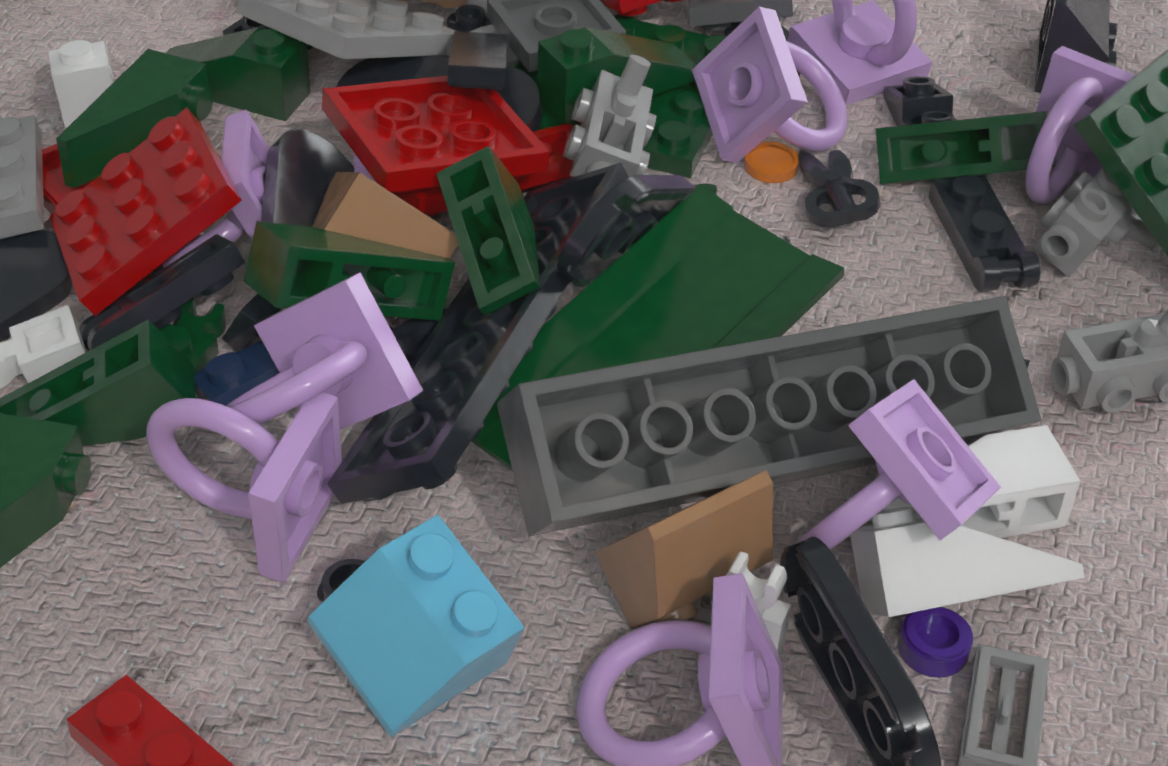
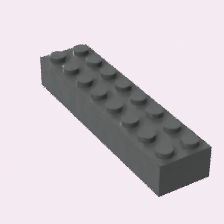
[497,296,1042,537]

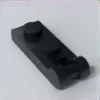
[928,175,1041,292]
[79,234,246,351]

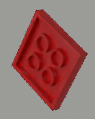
[322,76,550,195]
[50,107,242,316]

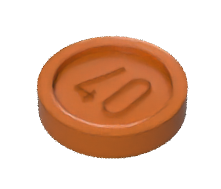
[744,141,799,183]

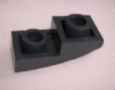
[884,76,958,126]

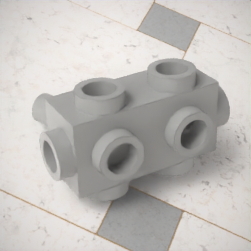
[563,55,656,177]
[1033,167,1158,277]
[1051,310,1168,413]

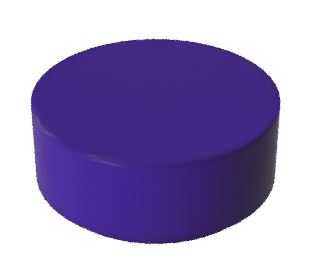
[898,607,973,678]

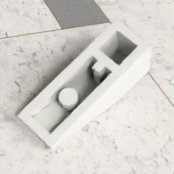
[48,40,114,129]
[884,425,1081,538]
[850,507,1085,617]

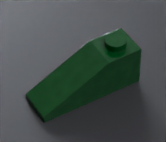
[166,27,311,121]
[537,27,696,124]
[56,49,213,188]
[875,111,1049,184]
[436,146,540,315]
[243,221,456,320]
[0,320,196,446]
[0,414,91,568]

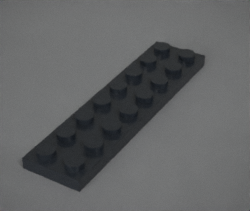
[327,162,629,504]

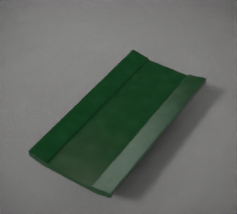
[471,184,844,472]

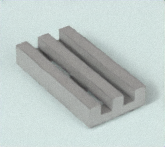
[957,643,1049,766]

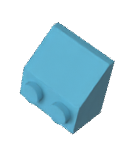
[307,514,525,737]

